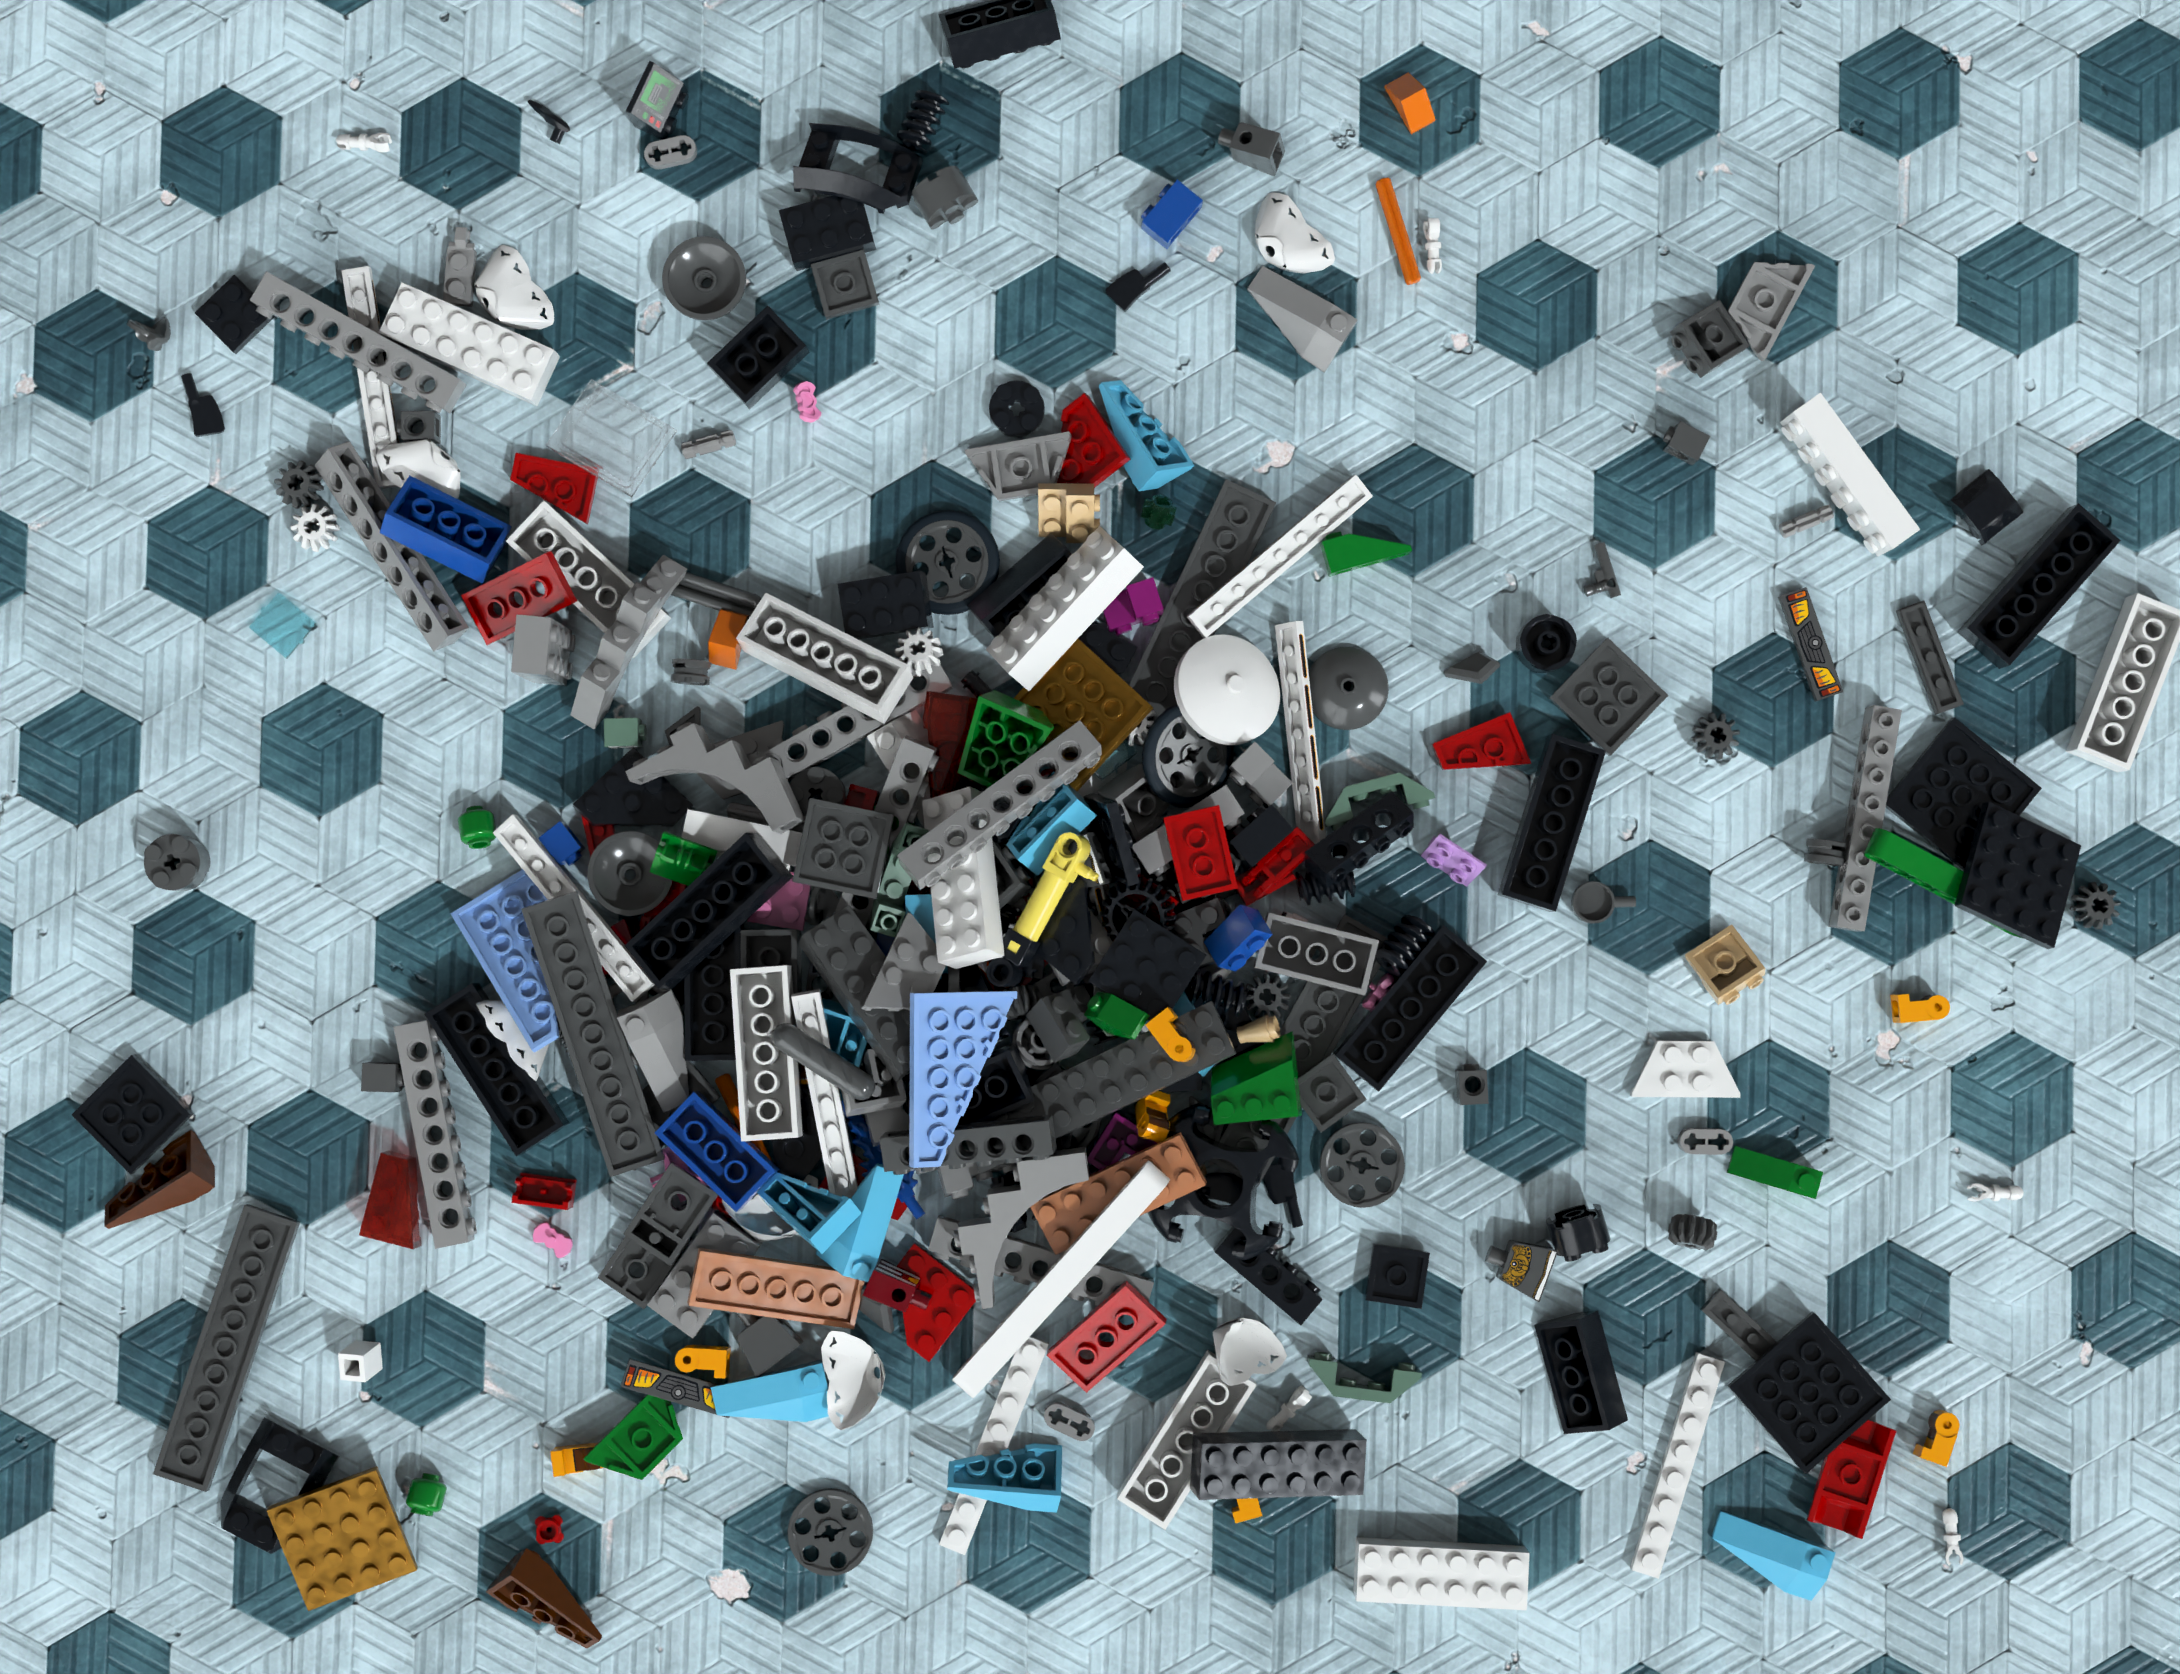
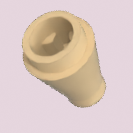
[1237,1015,1281,1044]

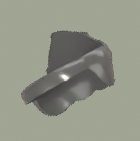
[126,317,171,351]
[804,886,840,926]

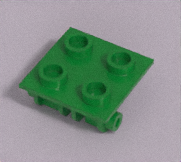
[649,831,718,886]

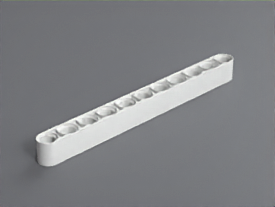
[952,1160,1170,1398]

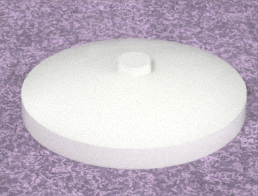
[1174,634,1280,745]

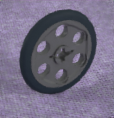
[895,510,1000,615]
[1142,704,1234,808]

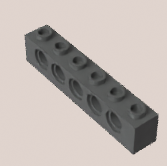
[880,1114,1057,1175]

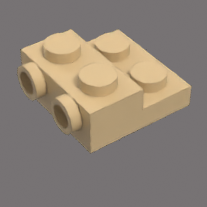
[1038,483,1100,543]
[1685,924,1765,1005]

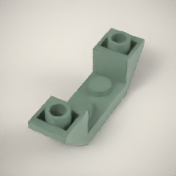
[1325,772,1435,831]
[869,823,930,937]
[1307,1352,1422,1403]

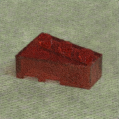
[359,1151,421,1249]

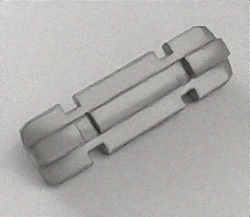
[681,430,736,459]
[1779,505,1834,538]

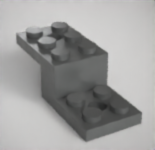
[598,1162,718,1309]

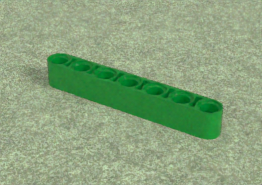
[1864,828,2022,938]

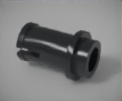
[960,670,992,699]

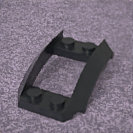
[793,123,923,214]
[221,1417,340,1554]

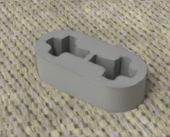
[644,135,697,170]
[1677,1128,1733,1155]
[1044,1402,1095,1441]

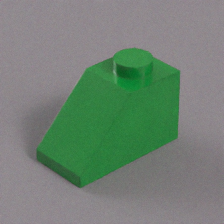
[1084,991,1150,1040]

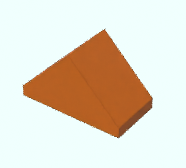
[1384,72,1436,134]
[708,609,748,670]

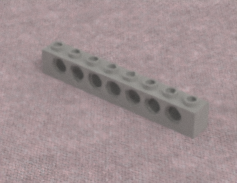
[250,271,466,414]
[314,441,469,652]
[747,664,953,781]
[1828,705,1902,932]
[897,720,1102,890]
[834,735,939,929]
[394,1020,477,1249]
[928,1215,1154,1316]

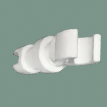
[336,133,392,152]
[1423,218,1442,274]
[1966,1184,2024,1202]
[1266,1385,1312,1431]
[1942,1508,1963,1565]

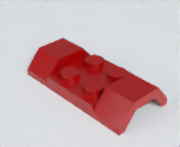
[1806,1420,1896,1539]

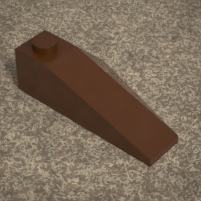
[104,1130,215,1229]
[486,1548,602,1648]

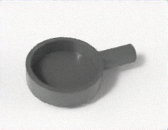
[1571,881,1636,924]

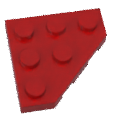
[1057,393,1131,488]
[897,1242,976,1362]

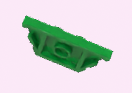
[582,1394,683,1480]

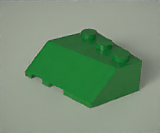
[957,690,1054,787]
[1211,1031,1302,1125]

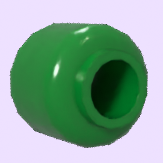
[458,806,496,849]
[406,1473,447,1517]

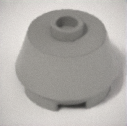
[1012,1018,1062,1070]

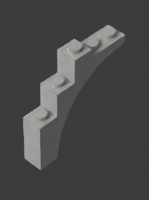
[570,555,687,729]
[625,722,805,834]
[864,1107,1017,1200]
[954,1147,1090,1309]

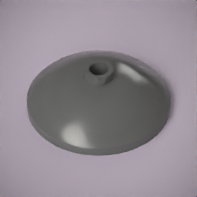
[662,237,746,320]
[1309,647,1389,730]
[587,831,672,916]

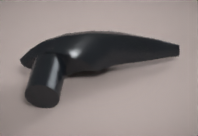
[528,100,570,144]

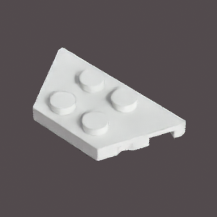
[1630,1041,1740,1098]

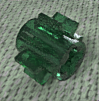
[1141,495,1177,530]

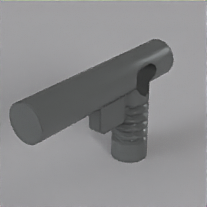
[1584,542,1621,598]

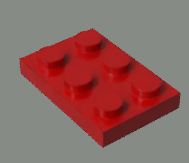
[1163,805,1238,901]

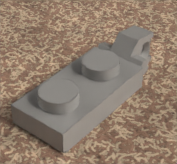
[443,227,477,307]

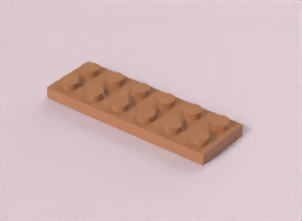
[1030,1132,1207,1255]
[687,1248,865,1329]

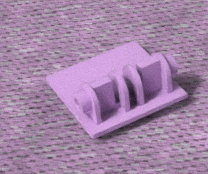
[1421,834,1487,887]

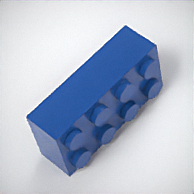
[380,475,512,584]
[655,1091,779,1212]

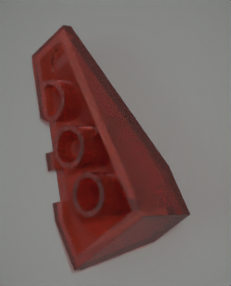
[923,691,978,798]

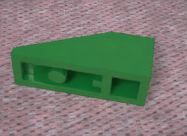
[1320,531,1412,577]
[1727,1146,1823,1199]

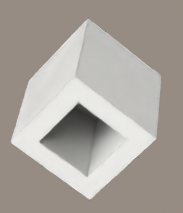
[338,1340,383,1382]

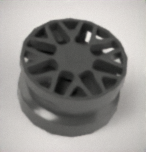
[670,659,711,686]
[1804,839,1847,866]

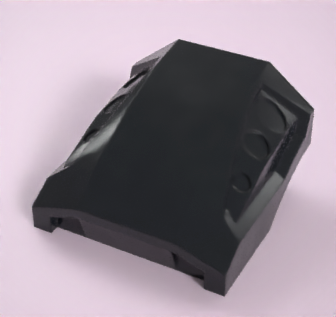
[1947,469,2023,546]

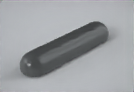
[671,572,761,620]
[772,1023,875,1100]

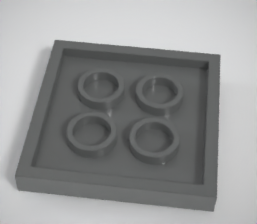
[1548,638,1669,756]
[792,798,894,899]

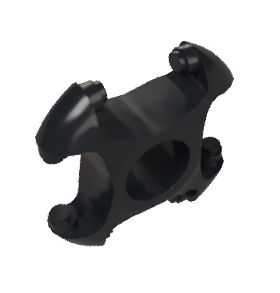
[1148,1103,1299,1260]

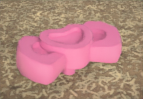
[793,381,821,423]
[1362,973,1395,1010]
[533,1222,573,1258]

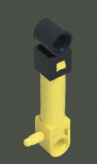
[986,832,1099,988]

